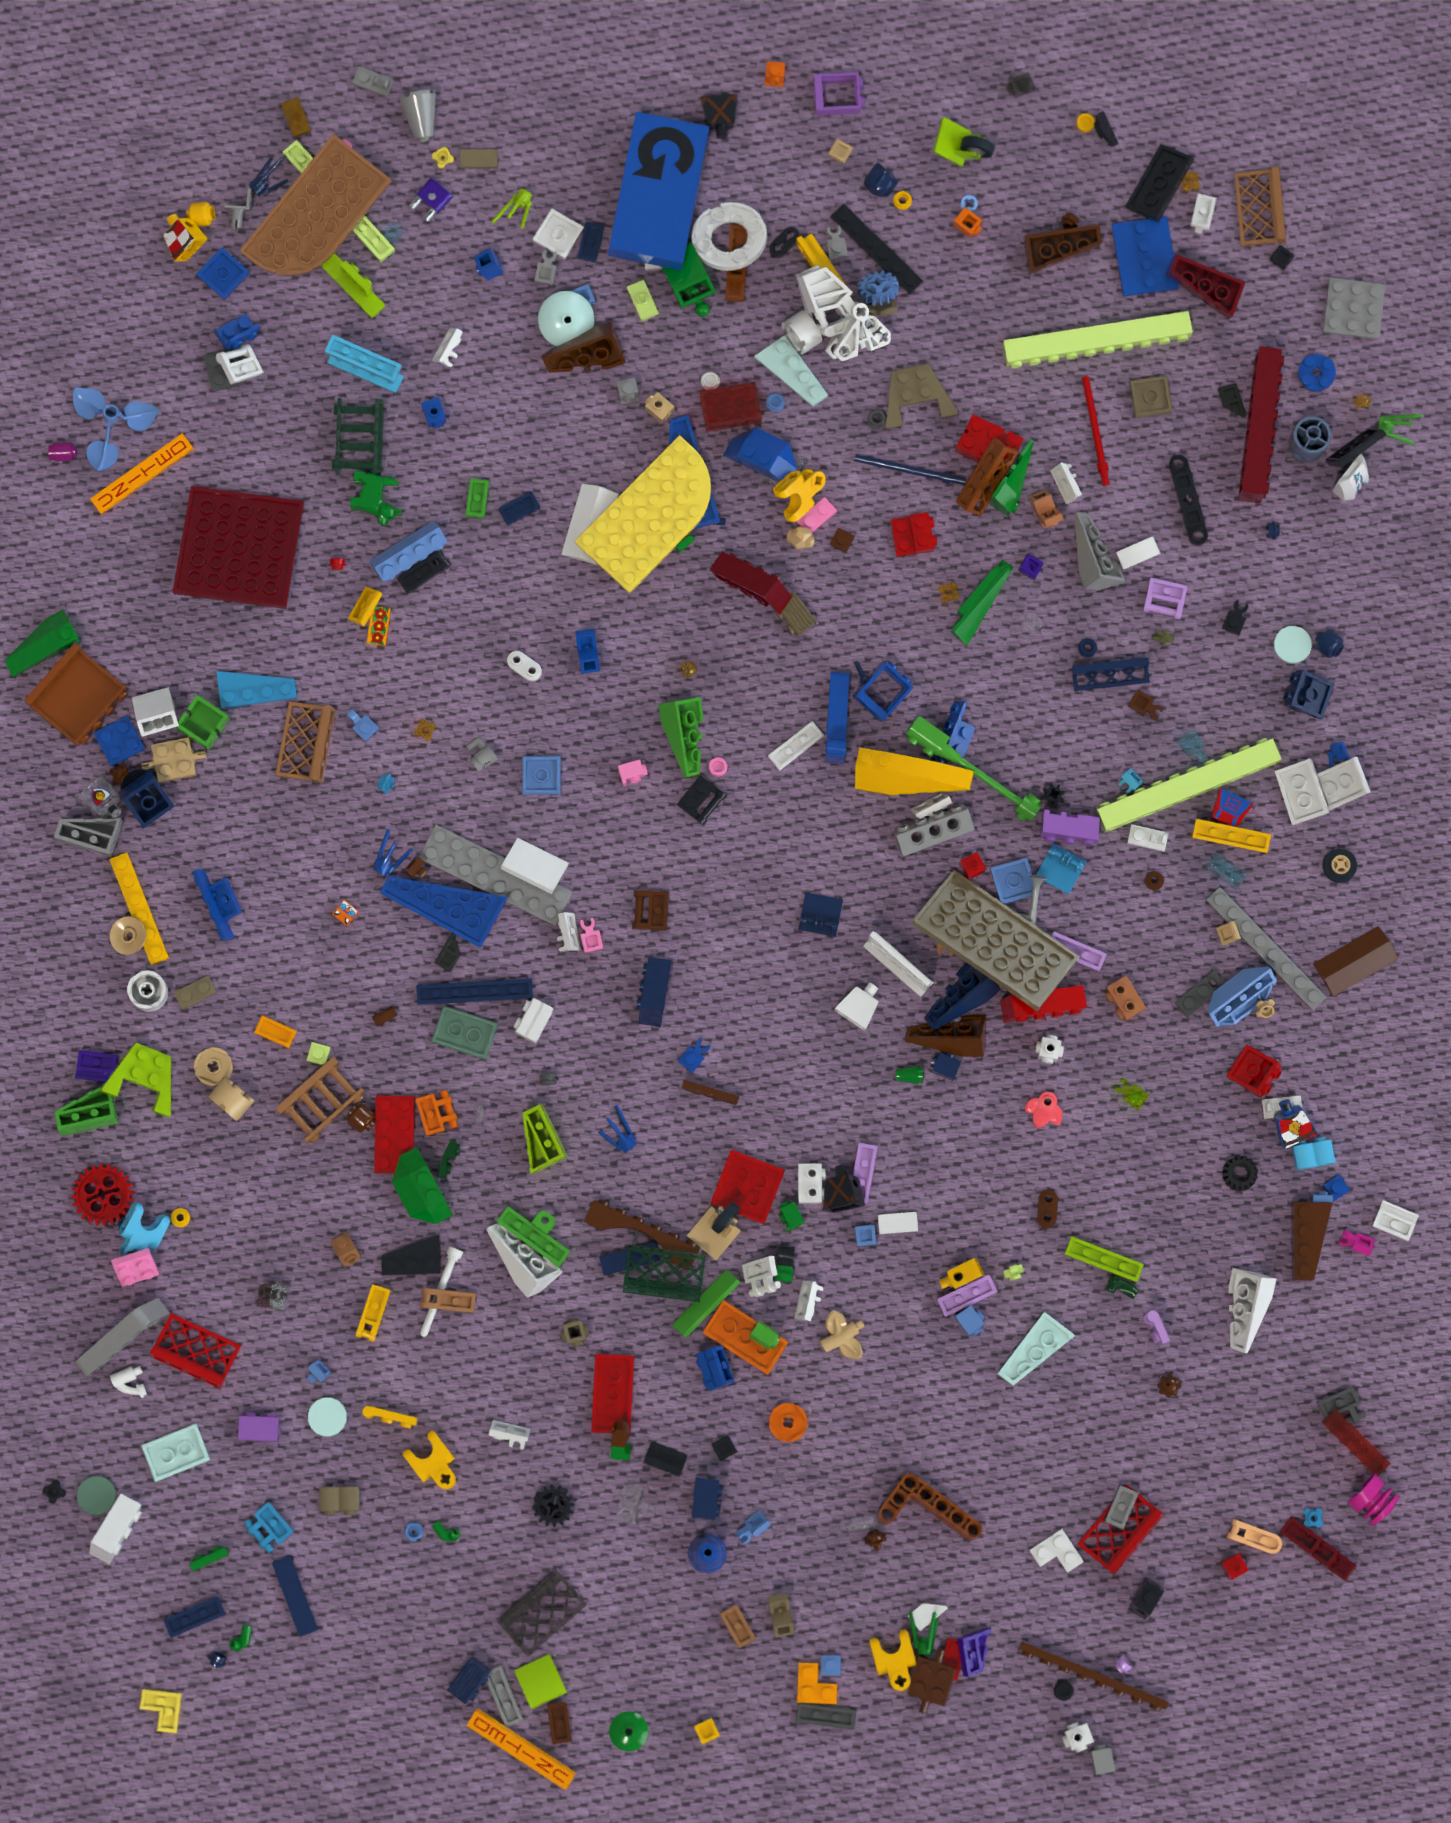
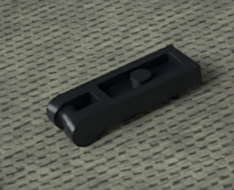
[397,549,451,595]

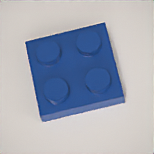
[196,247,250,300]
[94,715,146,767]

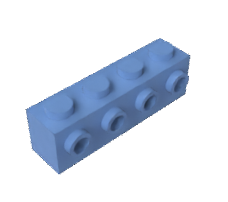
[369,521,447,582]

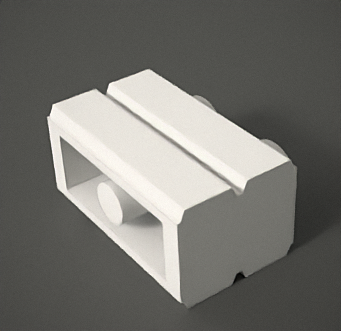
[514,998,554,1044]

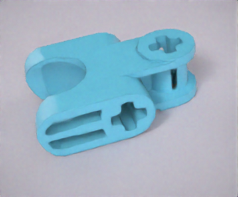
[119,1202,170,1256]

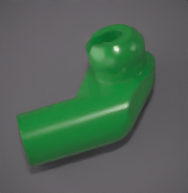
[431,1521,460,1542]

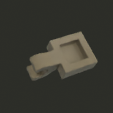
[867,298,898,320]

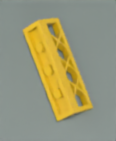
[796,234,852,297]
[1191,819,1271,853]

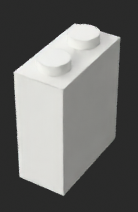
[132,687,179,737]

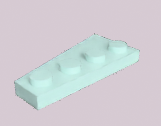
[754,335,828,407]
[998,1312,1075,1386]

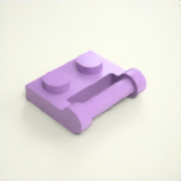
[1143,578,1188,620]
[1143,1310,1170,1346]

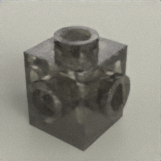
[257,1280,287,1310]

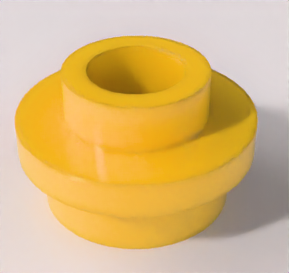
[893,191,912,210]
[171,1208,190,1228]

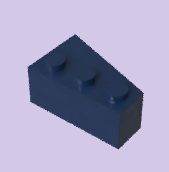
[636,957,672,1027]

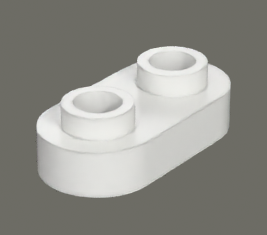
[507,651,542,682]

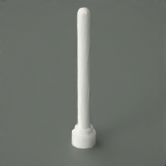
[420,1246,463,1337]

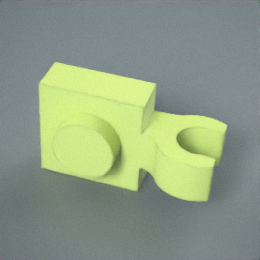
[1002,1264,1024,1281]

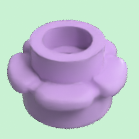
[1114,1655,1132,1674]

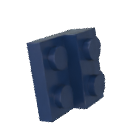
[1283,670,1335,720]

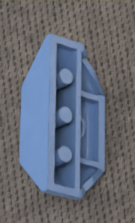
[1208,967,1277,1027]

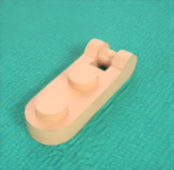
[1226,1519,1282,1554]

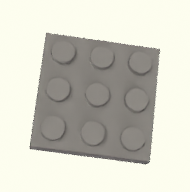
[1323,277,1385,340]

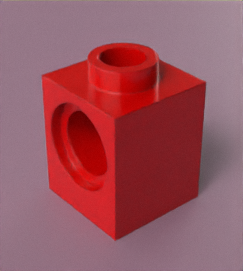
[959,852,986,880]
[1220,1553,1249,1580]

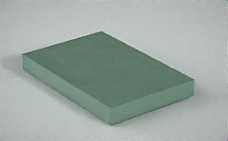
[431,1005,498,1060]

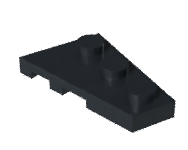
[381,1235,440,1276]

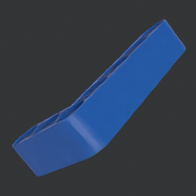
[825,671,850,764]

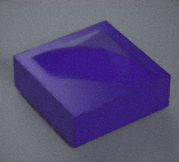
[1018,553,1044,580]

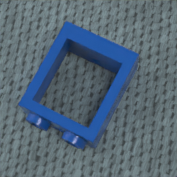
[852,662,914,722]

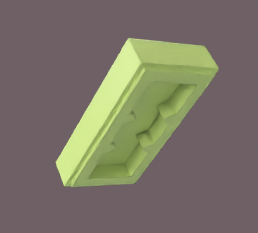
[627,280,659,322]

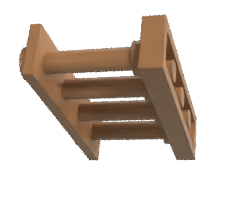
[275,1057,365,1144]

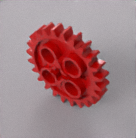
[71,1163,135,1227]

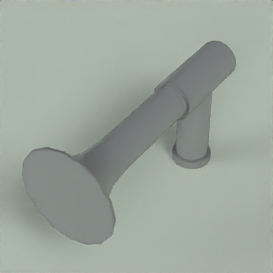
[1018,874,1048,925]

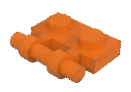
[415,1090,458,1136]

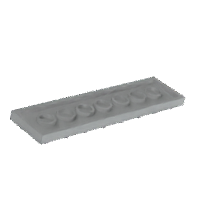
[419,825,573,927]

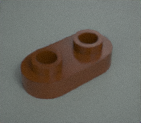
[1037,1190,1058,1229]

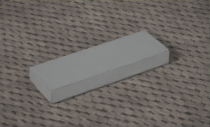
[487,1665,524,1727]

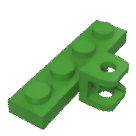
[496,1206,571,1268]

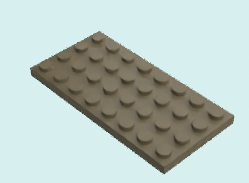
[911,870,1080,1012]

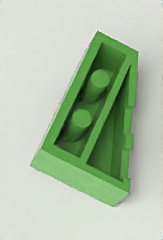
[55,1082,119,1136]

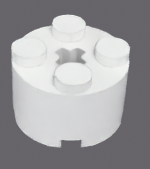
[782,310,822,355]
[127,970,168,1012]

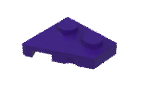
[958,1628,991,1677]

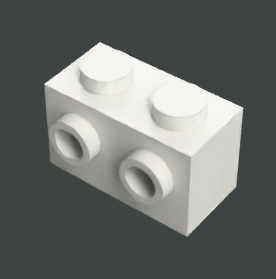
[798,1164,826,1204]

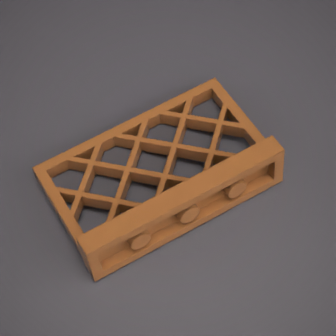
[1234,166,1286,246]
[275,701,336,784]

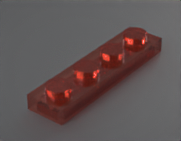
[1322,1409,1391,1476]

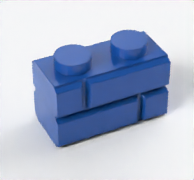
[696,1345,735,1391]

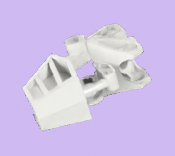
[796,265,891,361]

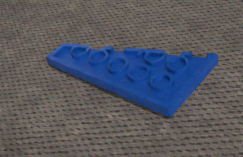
[380,876,509,948]

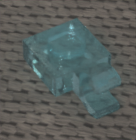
[1178,730,1208,765]

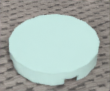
[1274,626,1312,664]
[308,1398,347,1436]

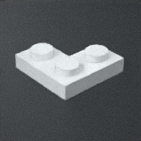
[1029,1529,1084,1573]

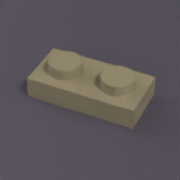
[174,976,217,1010]

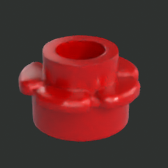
[328,558,347,570]

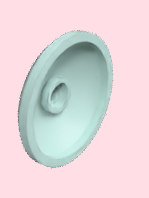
[538,291,594,347]

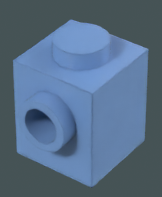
[954,1305,985,1337]

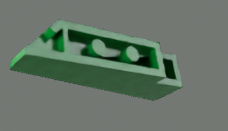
[951,559,1013,646]

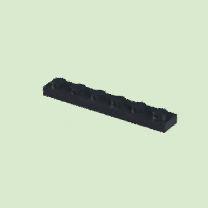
[830,204,923,295]

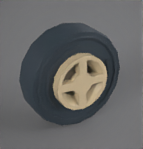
[1323,848,1357,883]

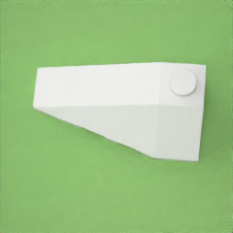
[487,1223,562,1298]
[1229,1268,1276,1353]

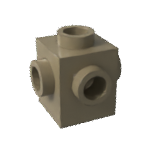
[560,1318,589,1348]

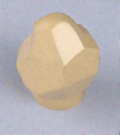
[787,527,815,550]

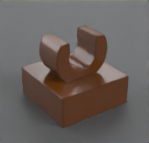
[403,856,428,878]

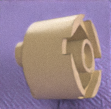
[208,1076,255,1121]

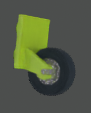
[933,117,994,167]

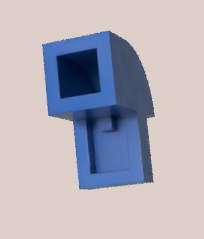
[575,628,600,674]

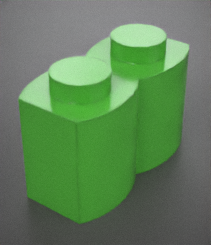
[749,1321,780,1351]

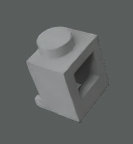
[616,378,639,405]

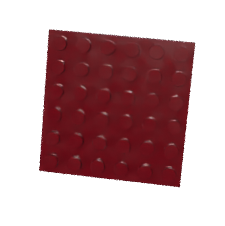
[173,486,304,609]

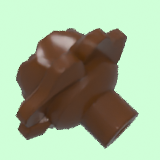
[109,762,129,786]
[1157,1374,1181,1398]
[864,1529,887,1550]

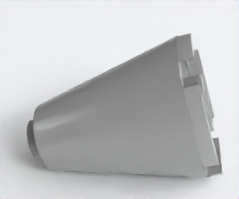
[399,90,436,143]

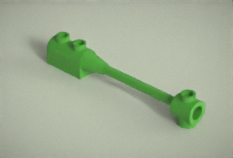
[905,715,1042,822]

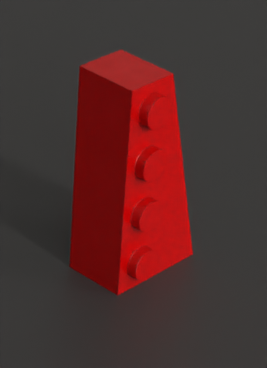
[1000,985,1087,1023]

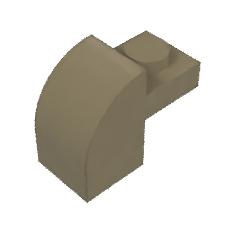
[768,1593,794,1638]

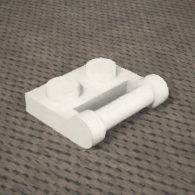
[216,344,263,385]

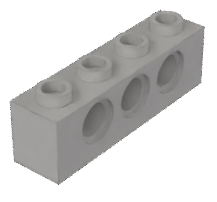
[893,804,975,856]

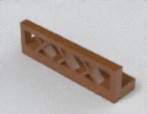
[956,437,1019,516]

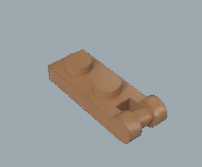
[419,1287,476,1313]

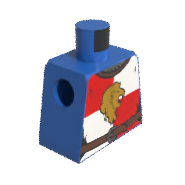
[1274,1099,1318,1149]

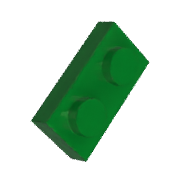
[189,1546,230,1571]

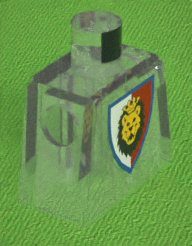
[76,773,123,819]

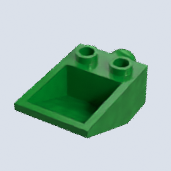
[661,243,716,317]

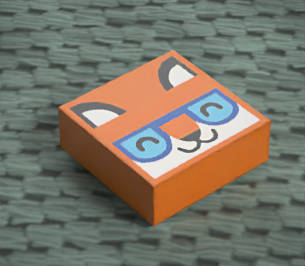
[332,900,359,926]

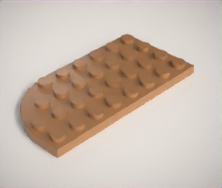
[240,134,392,276]

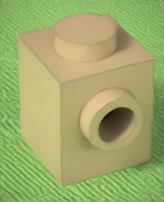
[645,392,675,424]

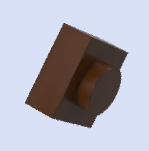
[830,527,855,553]

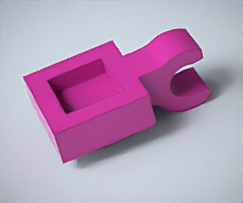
[1338,1230,1375,1256]

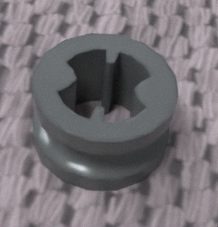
[539,1073,557,1085]

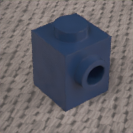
[930,1052,961,1081]

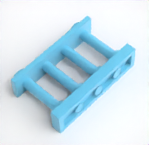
[324,334,404,393]

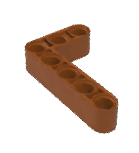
[876,1474,982,1541]

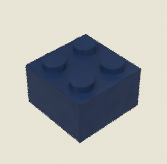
[118,771,175,829]
[691,1478,723,1521]

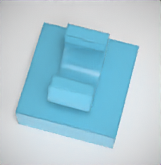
[1119,768,1144,793]

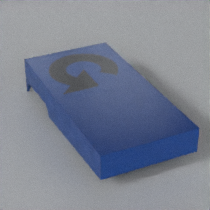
[608,112,709,271]

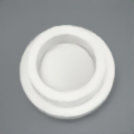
[701,372,720,391]

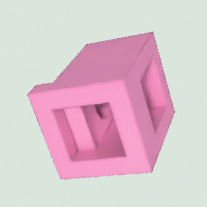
[618,760,648,787]

